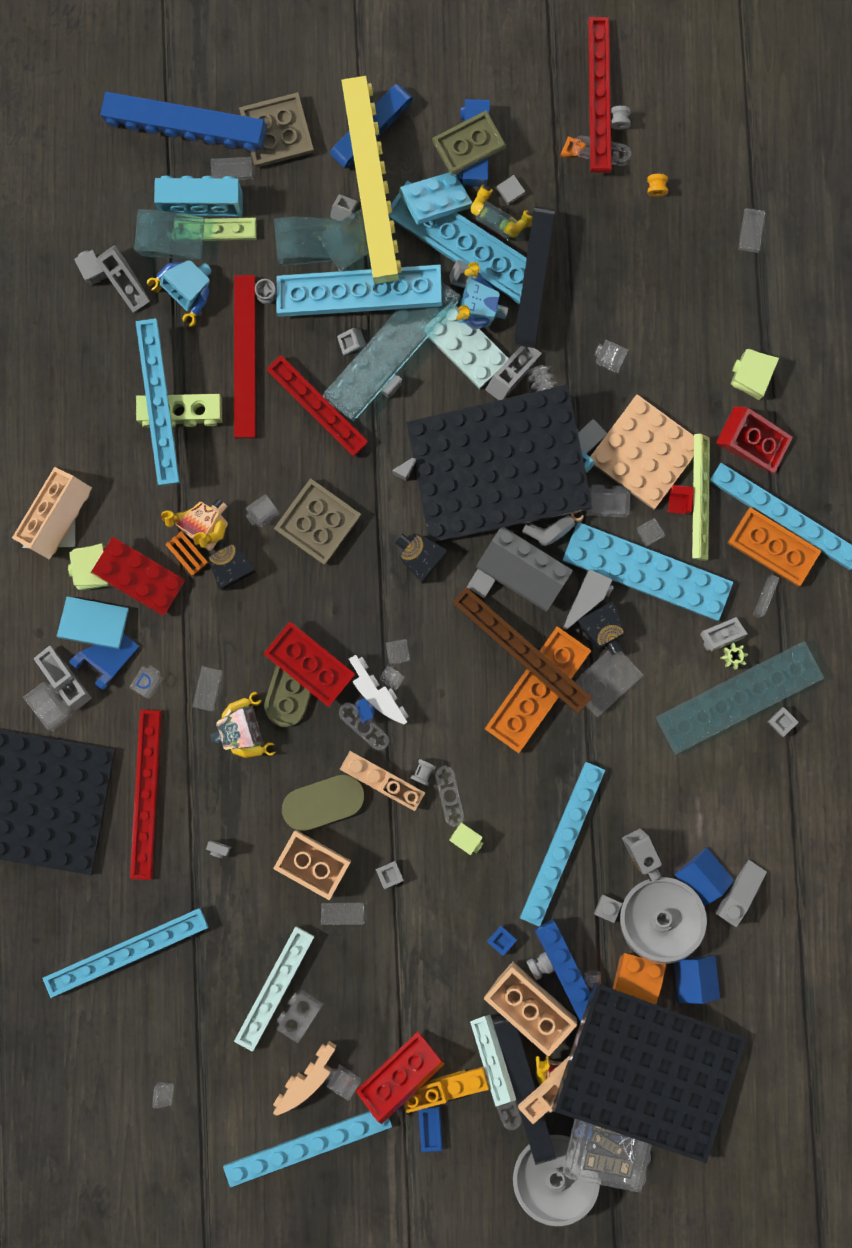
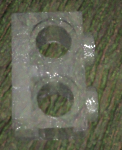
[276,990,323,1043]

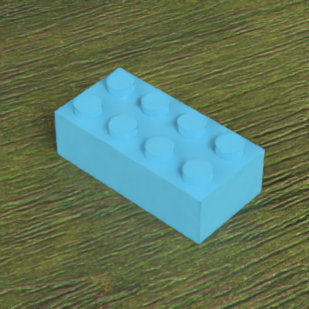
[154,176,243,217]

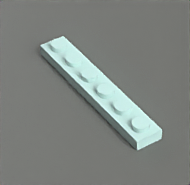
[234,926,314,1052]

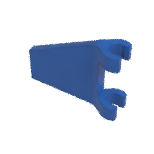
[69,633,139,690]

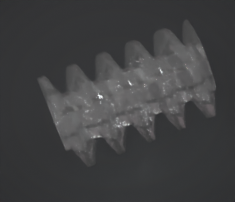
[526,365,557,391]

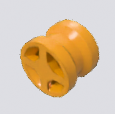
[647,174,668,197]

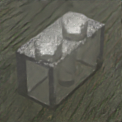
[586,485,630,518]
[23,682,73,731]

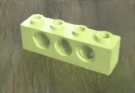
[136,394,222,428]

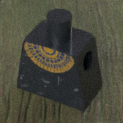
[395,534,447,583]
[208,539,256,591]
[577,602,625,656]

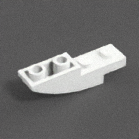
[349,655,409,725]

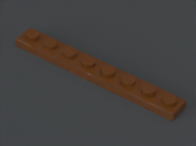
[452,587,592,714]

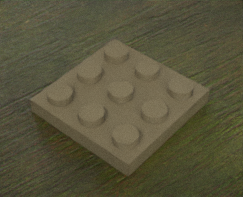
[239,92,314,168]
[274,478,361,565]

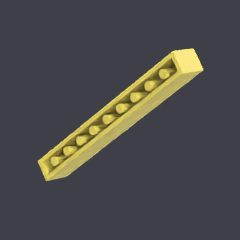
[342,76,402,284]

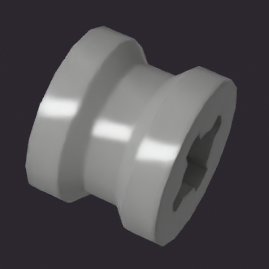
[611,106,631,130]

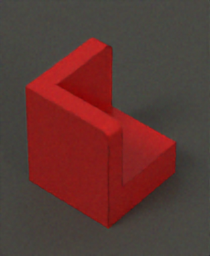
[668,485,694,515]

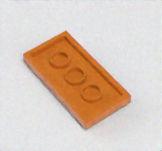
[728,507,821,587]

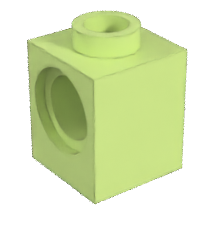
[449,822,483,855]

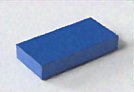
[418,1105,442,1152]

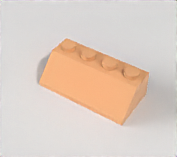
[12,467,92,560]
[484,962,577,1057]

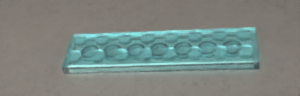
[322,282,461,422]
[655,641,824,755]

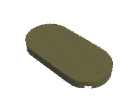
[264,665,312,727]
[282,775,364,831]

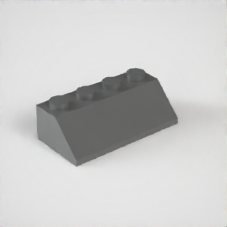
[476,527,573,612]

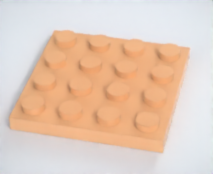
[590,395,694,510]

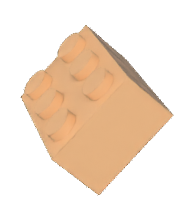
[273,830,351,900]

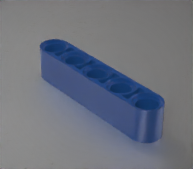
[330,83,413,169]

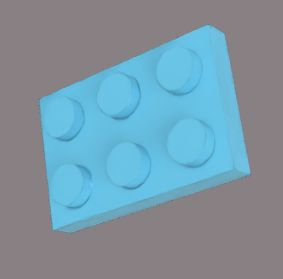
[399,173,472,225]

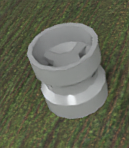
[255,279,277,305]
[526,952,555,980]

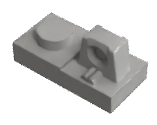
[700,617,747,652]

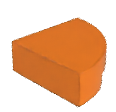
[560,136,587,158]

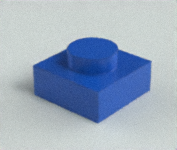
[355,698,375,725]
[487,925,517,956]

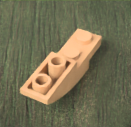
[340,751,425,811]
[273,1041,336,1116]
[518,1057,569,1124]

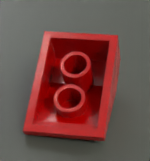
[716,406,793,474]

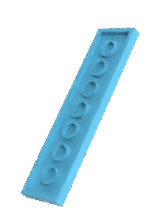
[388,181,526,304]
[277,265,442,317]
[562,522,733,621]

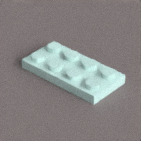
[423,302,509,389]

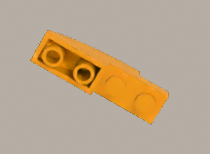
[403,1067,490,1113]

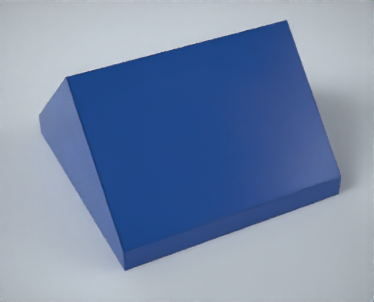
[674,847,734,906]
[673,955,720,1004]

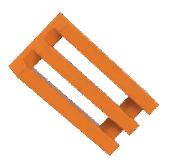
[165,531,208,576]

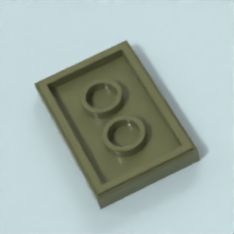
[432,110,506,176]

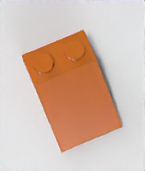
[613,953,666,1004]

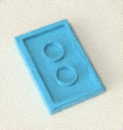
[57,597,129,650]

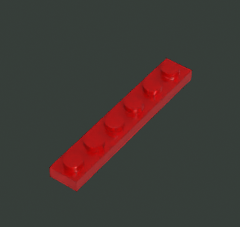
[266,355,368,457]

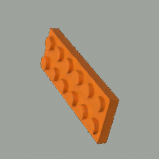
[485,626,591,753]

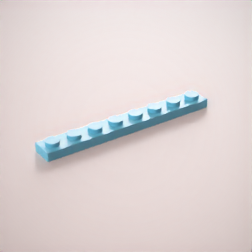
[136,318,180,486]
[709,463,852,570]
[520,762,605,927]
[42,908,209,998]
[223,1111,392,1188]

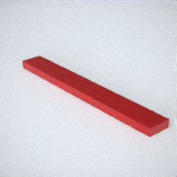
[588,17,612,173]
[234,275,256,439]
[130,710,162,880]

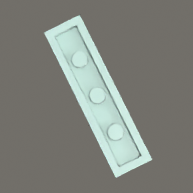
[470,1015,516,1106]

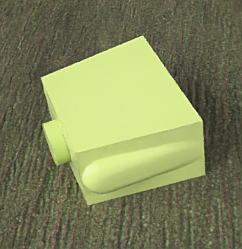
[731,349,779,400]
[68,543,112,590]

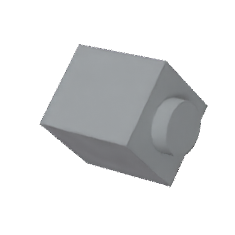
[74,250,107,286]

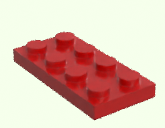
[90,537,185,616]
[264,622,356,707]
[356,1032,444,1125]

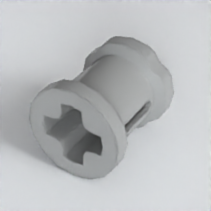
[411,759,436,786]

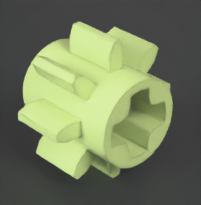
[720,643,748,670]

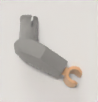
[522,512,584,546]

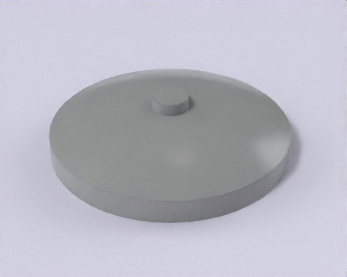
[620,877,707,964]
[513,1135,600,1227]

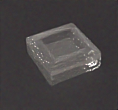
[636,518,665,547]

